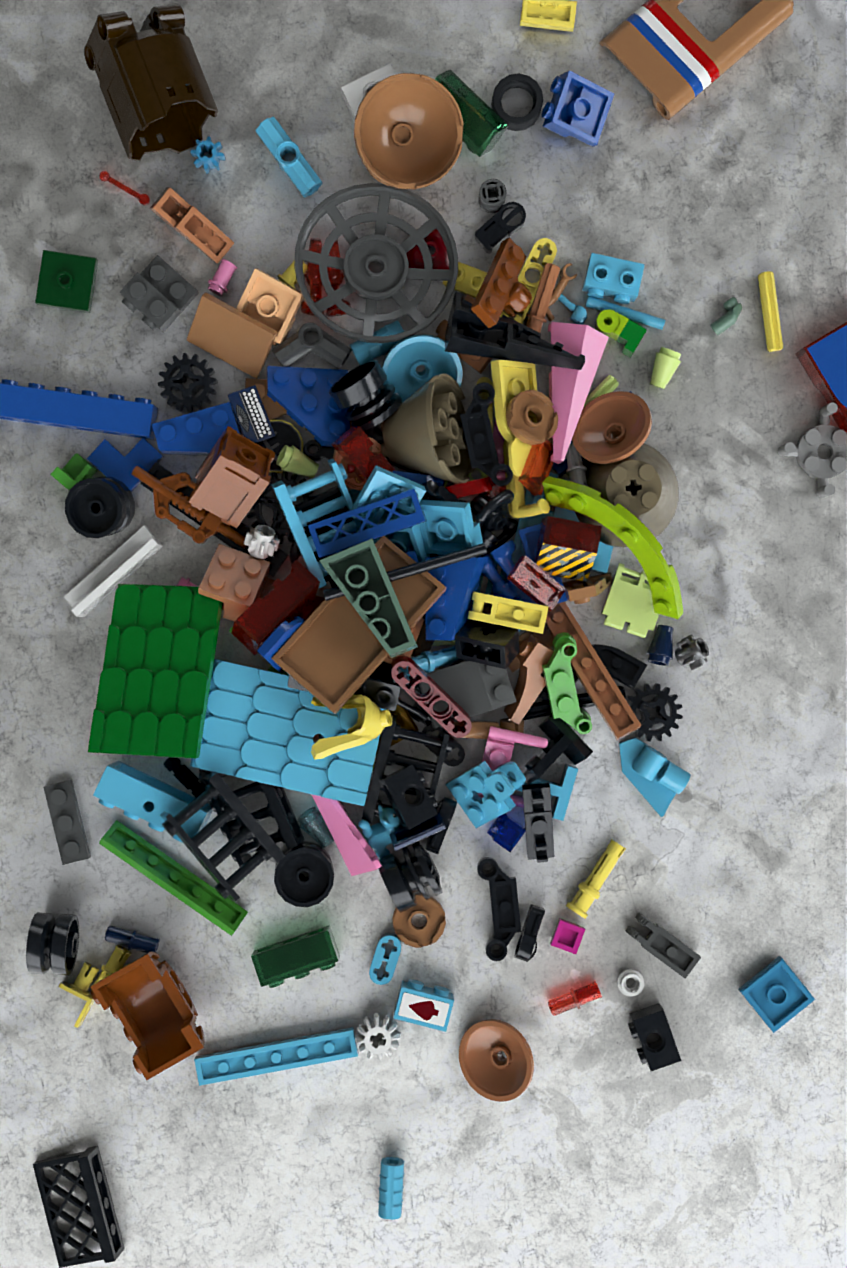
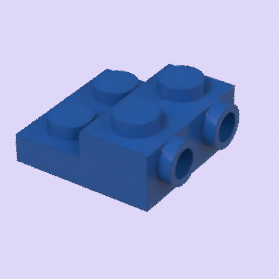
[541,70,614,147]

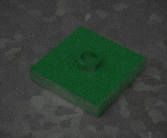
[35,250,98,313]

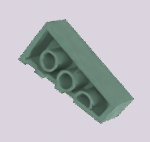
[320,539,418,658]

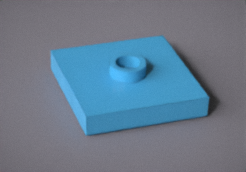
[738,956,816,1033]

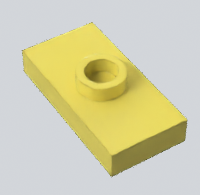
[520,0,577,32]

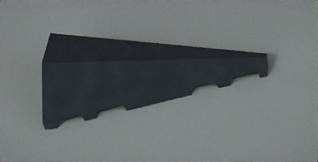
[445,291,585,370]

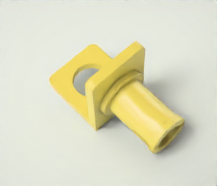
[58,962,100,1028]

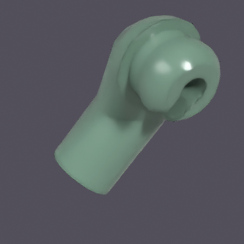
[710,297,742,336]

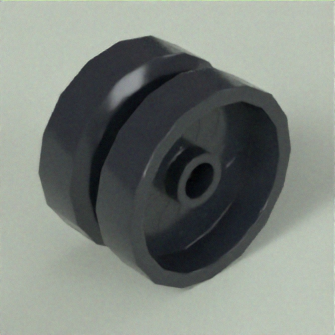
[65,477,135,538]
[274,841,334,907]
[26,912,79,976]

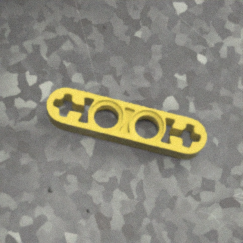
[500,238,557,324]

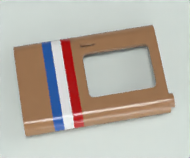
[599,0,794,120]

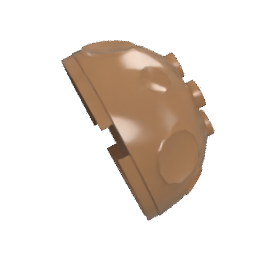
[354,73,464,189]

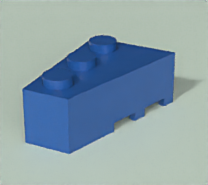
[152,402,243,456]
[425,556,488,641]

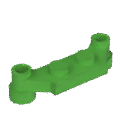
[542,632,592,734]

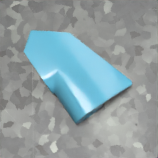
[619,737,691,817]

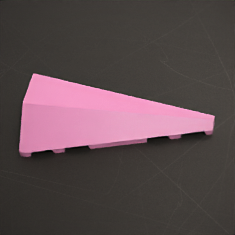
[548,322,609,464]
[311,794,382,876]

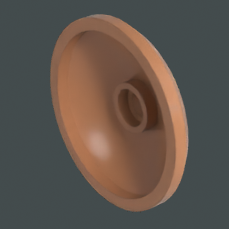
[572,391,652,464]
[459,1019,534,1102]

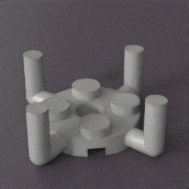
[778,402,847,498]

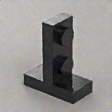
[523,715,593,784]

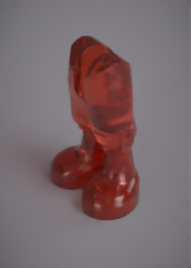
[301,238,351,317]

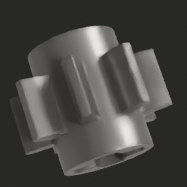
[675,634,709,670]

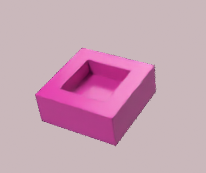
[550,918,586,954]

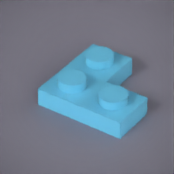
[350,465,426,524]

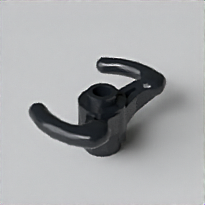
[470,489,518,554]

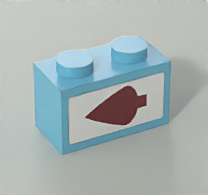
[394,979,454,1032]

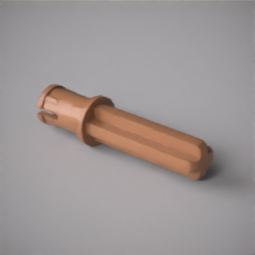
[526,263,560,333]

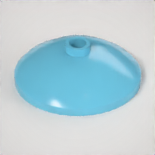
[382,334,463,403]

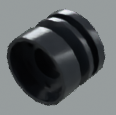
[329,360,402,432]
[378,841,443,913]

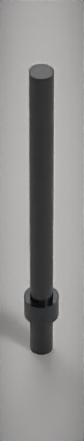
[323,543,487,601]

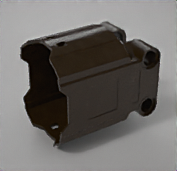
[84,3,218,161]

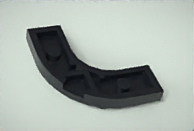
[538,644,647,702]

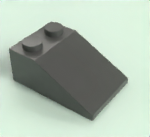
[419,660,517,728]

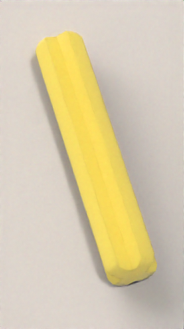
[758,271,783,352]

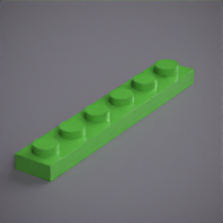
[99,820,248,936]

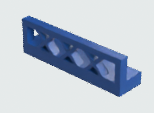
[308,489,427,558]

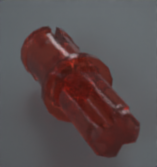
[548,981,602,1016]

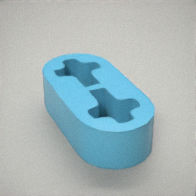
[369,933,402,985]

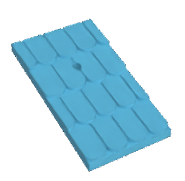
[190,659,386,806]

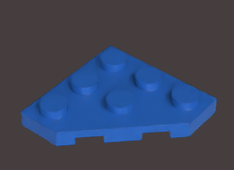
[267,366,350,447]

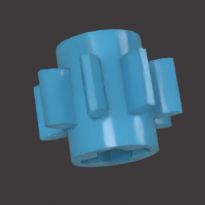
[190,136,226,174]

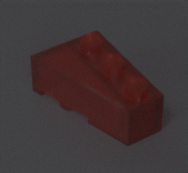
[231,560,320,656]

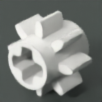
[244,525,280,559]

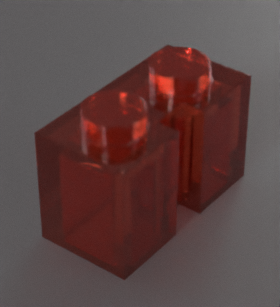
[332,426,395,484]

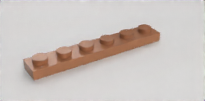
[545,601,641,741]

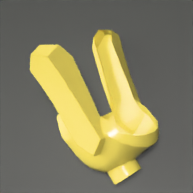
[311,694,392,760]

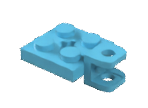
[445,761,526,828]

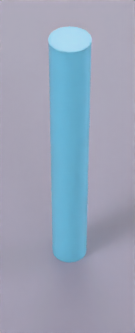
[585,296,665,330]

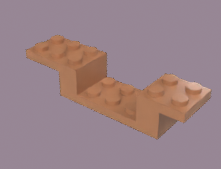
[198,544,424,669]

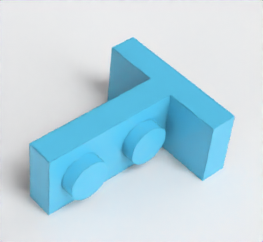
[509,764,578,821]

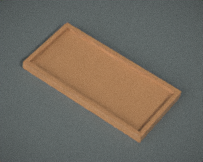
[272,536,446,714]

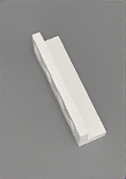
[64,526,163,617]

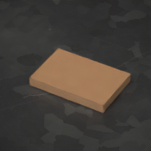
[186,292,278,379]

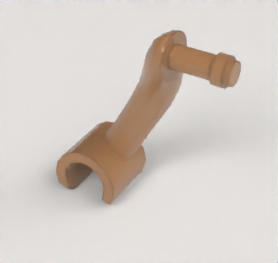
[546,263,577,321]

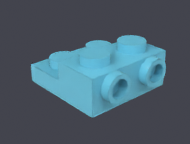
[420,500,483,556]

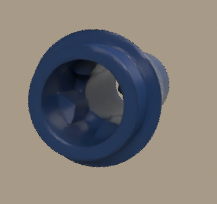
[646,625,674,666]

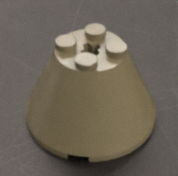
[380,373,475,484]
[575,444,679,547]

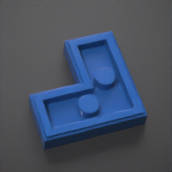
[87,438,164,492]

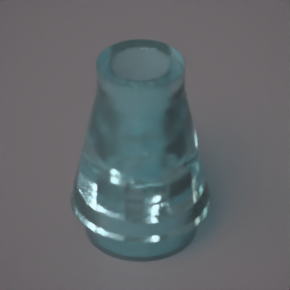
[298,807,334,848]

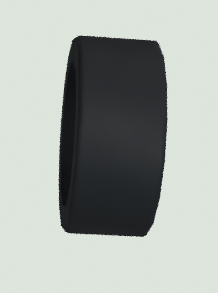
[491,73,543,131]

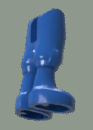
[481,540,541,605]

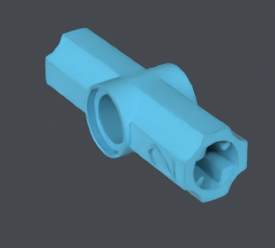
[255,116,323,198]

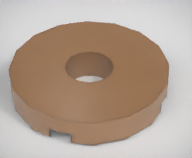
[506,389,558,445]
[392,893,446,948]

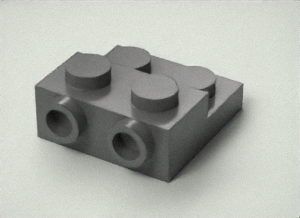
[120,255,199,333]

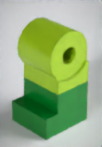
[595,309,647,358]

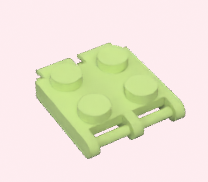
[601,563,659,638]

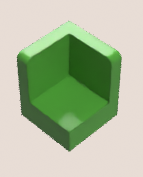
[50,453,98,490]

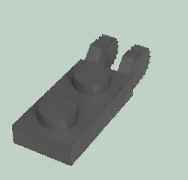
[625,913,701,979]

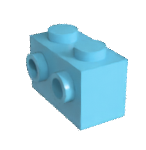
[582,253,645,304]

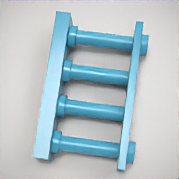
[271,459,362,589]

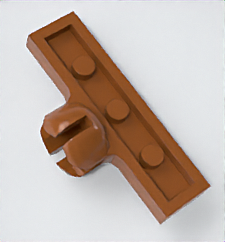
[471,237,532,328]

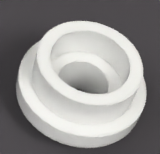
[617,969,644,997]

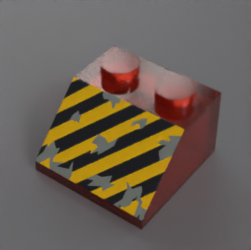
[533,516,602,582]

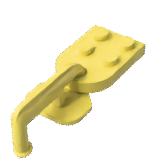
[491,360,550,519]

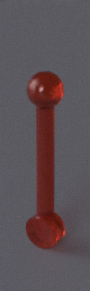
[99,171,150,206]

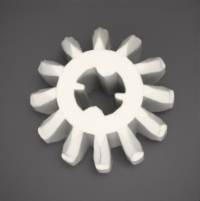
[355,1013,401,1061]

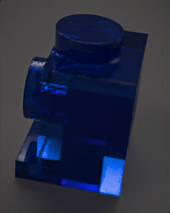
[487,813,526,852]

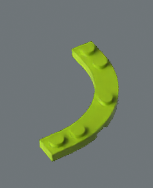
[542,476,684,619]

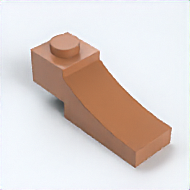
[150,187,234,264]
[504,634,554,725]

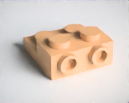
[236,268,303,345]

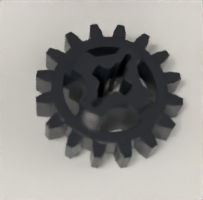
[158,353,218,413]
[627,683,683,742]

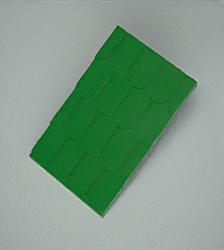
[88,584,223,759]

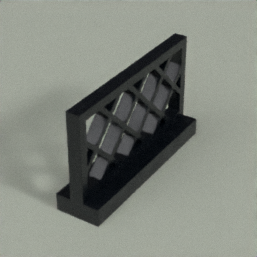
[32,1146,125,1268]

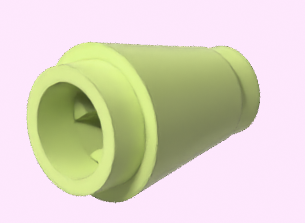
[650,347,681,389]
[276,445,319,478]

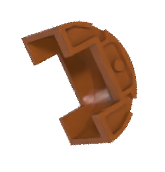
[91,952,205,1080]

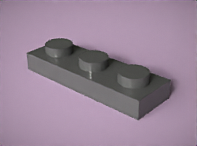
[43,779,91,865]

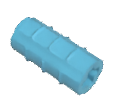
[350,320,404,365]
[378,1157,404,1220]

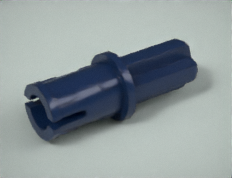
[105,926,160,953]

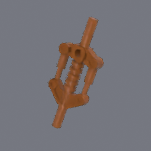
[132,466,247,549]

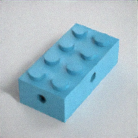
[93,761,213,843]

